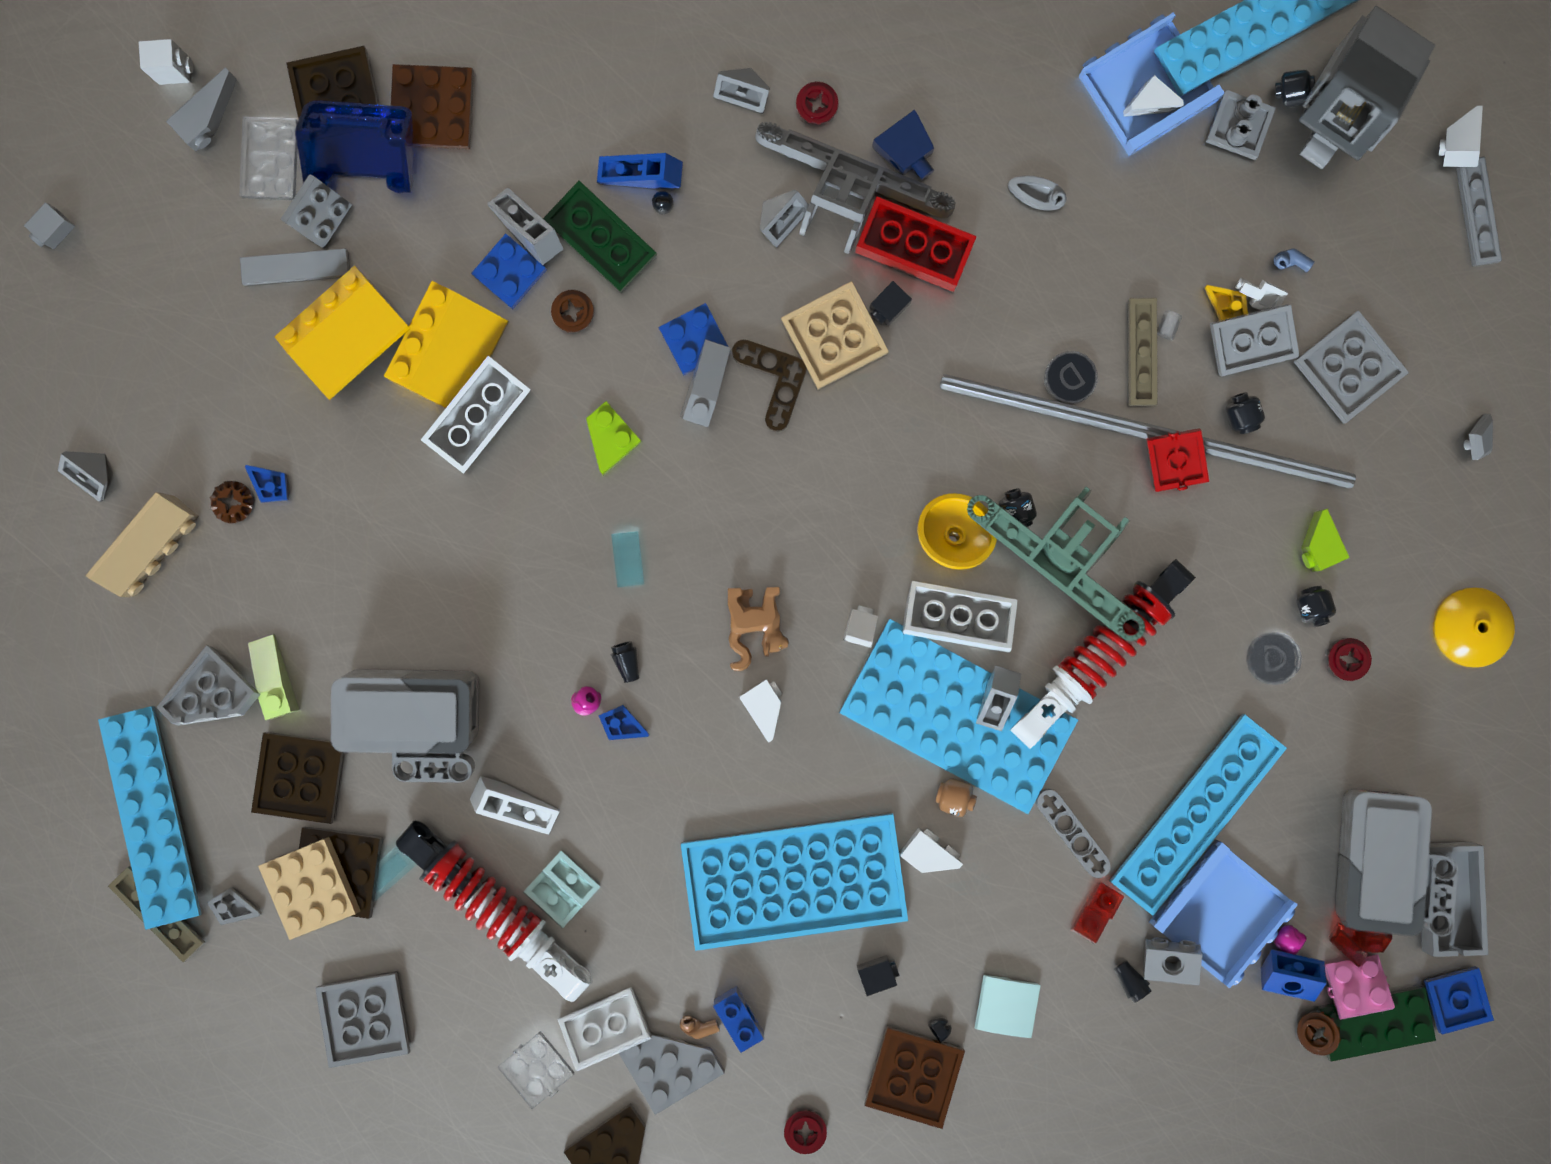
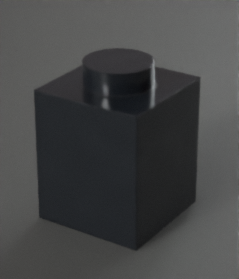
[870,281,912,326]
[857,955,900,996]

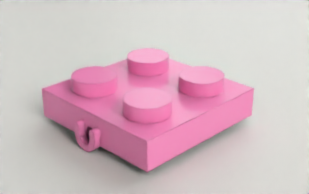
[1325,954,1395,1020]

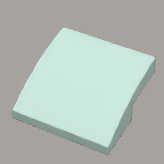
[523,851,600,928]
[975,975,1041,1038]

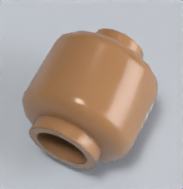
[936,778,977,817]

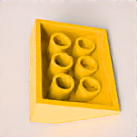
[274,265,410,400]
[384,281,509,408]

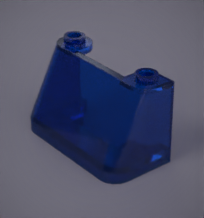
[295,101,413,193]

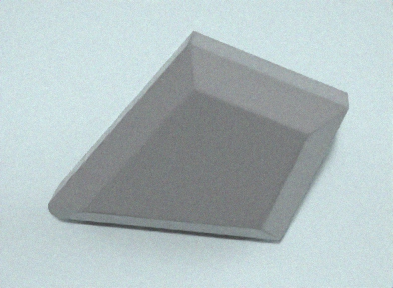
[1464,414,1493,460]
[207,887,262,925]

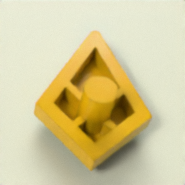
[1205,285,1248,321]

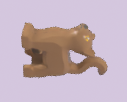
[728,587,789,671]

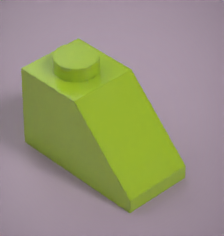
[1301,509,1350,572]

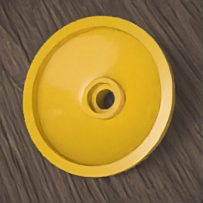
[917,493,997,569]
[1433,587,1515,667]

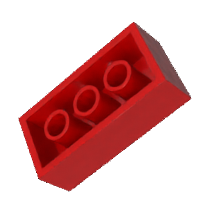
[855,196,977,292]

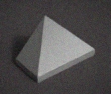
[713,68,770,113]
[760,190,809,247]
[58,451,108,502]

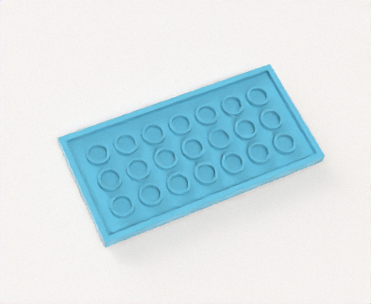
[839,619,1078,814]
[681,813,908,951]

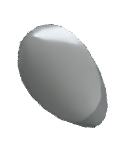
[1008,176,1067,211]

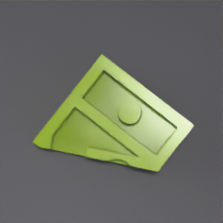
[586,401,642,475]

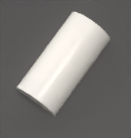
[421,356,531,474]
[902,581,1018,653]

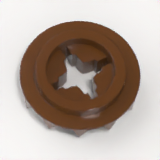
[551,290,594,333]
[210,481,254,523]
[1297,1011,1341,1056]

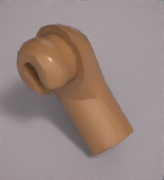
[680,1015,720,1039]

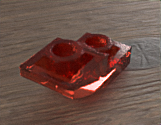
[1071,882,1124,944]

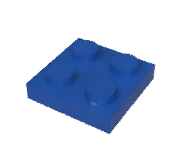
[471,233,547,310]
[659,303,728,376]
[1424,966,1494,1035]

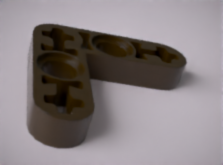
[732,340,806,432]

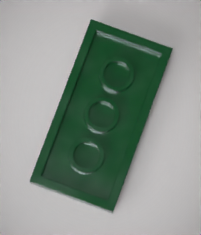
[543,181,657,293]
[1317,985,1436,1062]

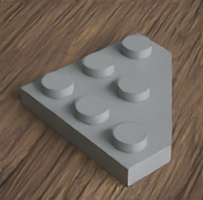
[156,645,260,726]
[619,1034,725,1115]

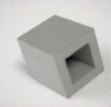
[24,202,75,249]

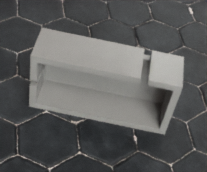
[1421,842,1488,957]

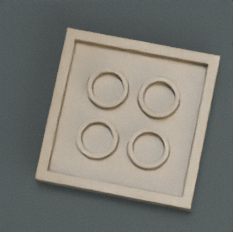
[781,281,889,390]
[258,837,361,940]

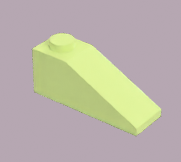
[248,634,299,720]

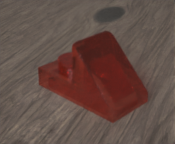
[1329,922,1392,967]

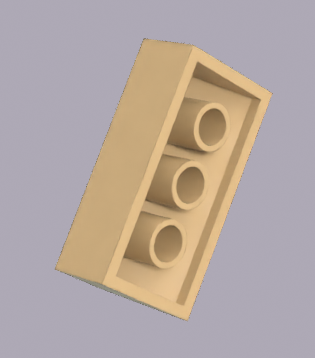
[85,492,199,597]

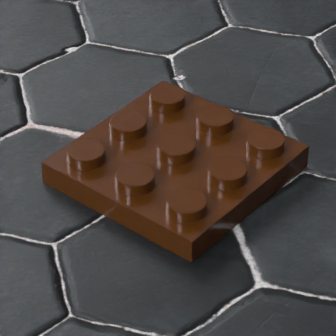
[389,64,474,149]
[864,1026,965,1129]

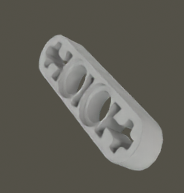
[1036,789,1111,878]

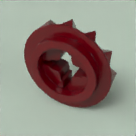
[796,81,838,125]
[1327,638,1372,681]
[784,1109,827,1154]

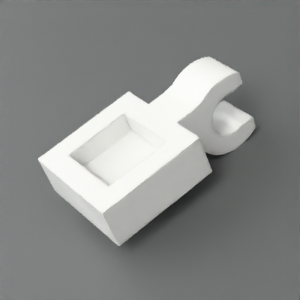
[1235,278,1288,310]

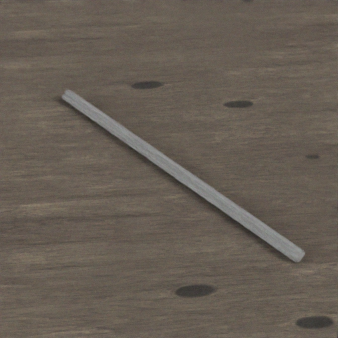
[940,374,1356,488]

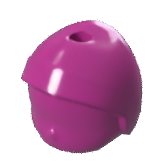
[571,686,601,716]
[1273,925,1307,955]

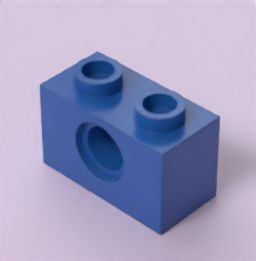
[1261,949,1326,1002]
[713,986,764,1053]

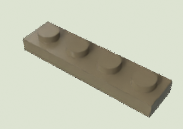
[1128,298,1158,406]
[108,866,205,962]

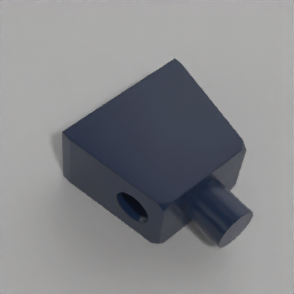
[872,109,934,180]

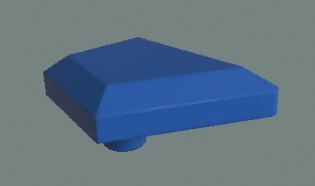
[245,465,289,503]
[599,705,649,740]

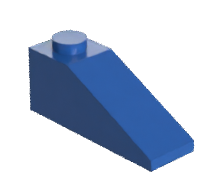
[597,153,683,189]

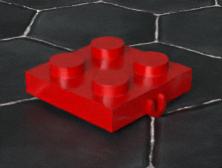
[1146,428,1209,492]

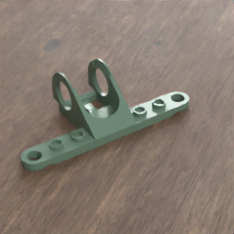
[967,487,1145,641]

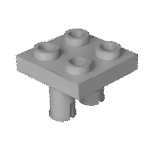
[1205,90,1276,160]
[280,174,352,249]

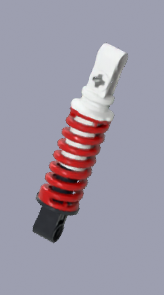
[1010,559,1196,749]
[396,821,593,1002]

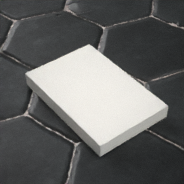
[558,987,652,1071]

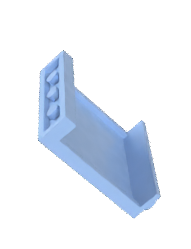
[1079,12,1225,156]
[1149,839,1298,988]

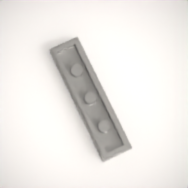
[1456,156,1502,267]
[240,249,350,286]

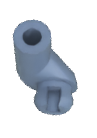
[1274,248,1315,272]

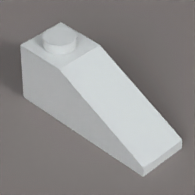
[470,776,560,835]

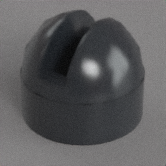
[652,191,674,214]
[928,1018,952,1042]

